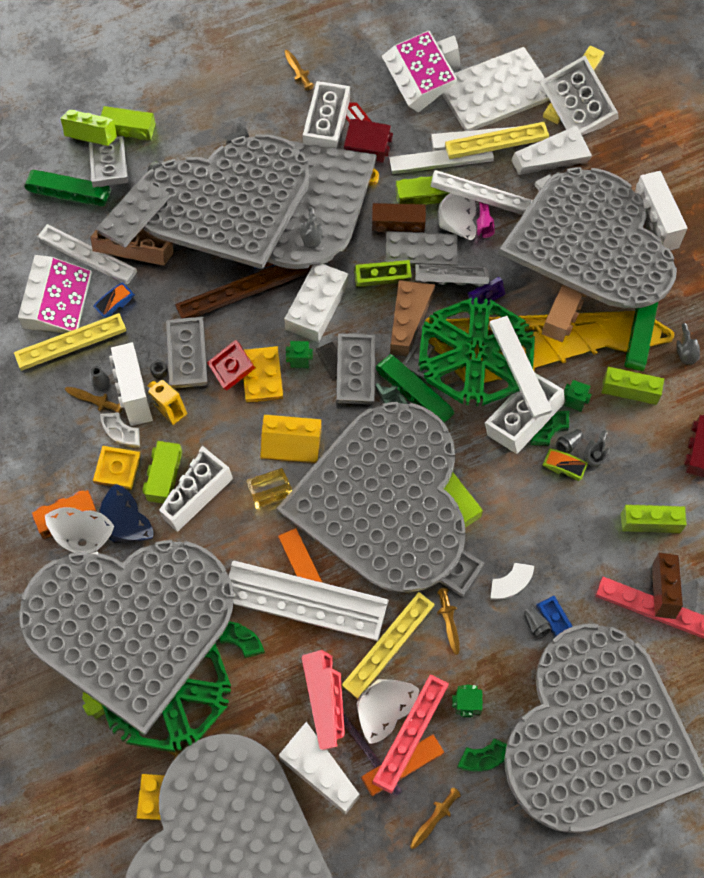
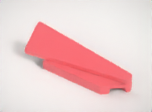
[302,650,345,750]

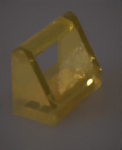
[246,468,292,509]

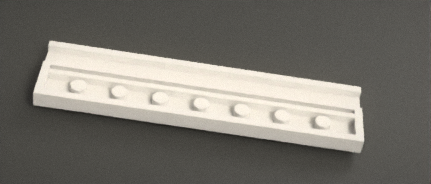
[229,560,389,641]

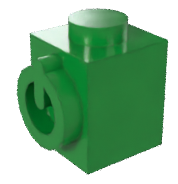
[286,341,313,368]
[564,380,592,411]
[452,685,483,718]

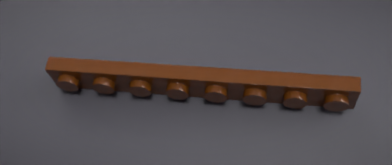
[175,265,313,319]

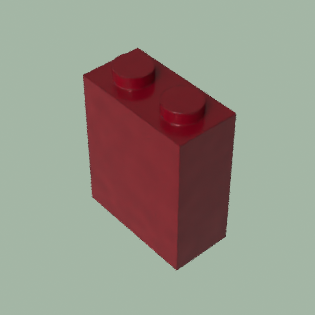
[344,118,393,163]

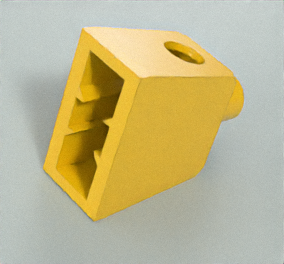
[147,380,187,425]

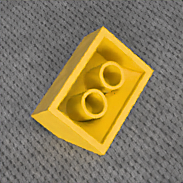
[260,415,322,464]

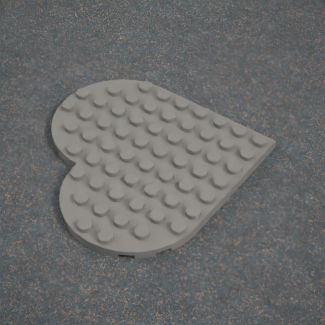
[139,134,310,269]
[267,141,376,269]
[498,167,677,308]
[276,402,466,593]
[19,540,234,736]
[505,624,704,833]
[126,734,332,878]

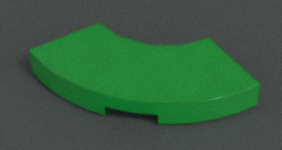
[530,411,569,446]
[219,621,265,658]
[457,738,507,772]

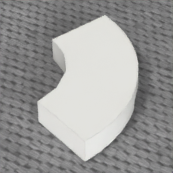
[100,412,140,448]
[490,563,534,601]

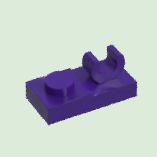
[467,277,506,304]

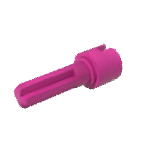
[476,202,495,238]

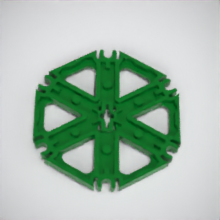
[418,298,535,406]
[102,643,231,752]

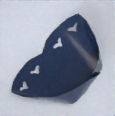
[97,484,154,543]

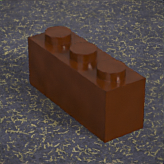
[372,203,426,233]
[652,552,683,619]

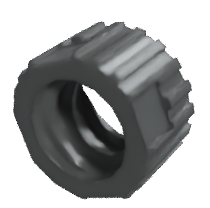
[150,360,168,379]

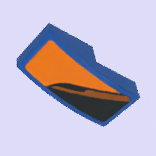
[93,282,135,318]

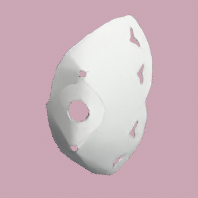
[438,193,476,240]
[45,507,114,553]
[356,679,419,744]

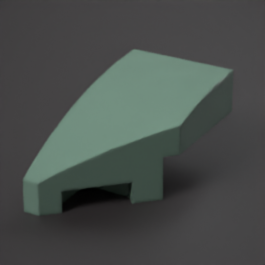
[375,383,408,404]

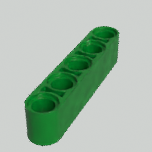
[24,170,111,207]
[624,302,658,372]
[375,354,455,423]

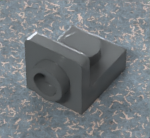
[225,123,249,145]

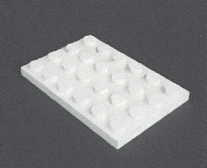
[442,47,550,131]

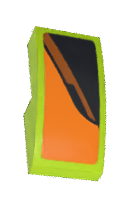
[542,448,588,481]

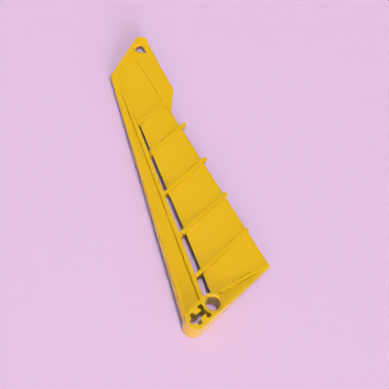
[425,311,674,383]

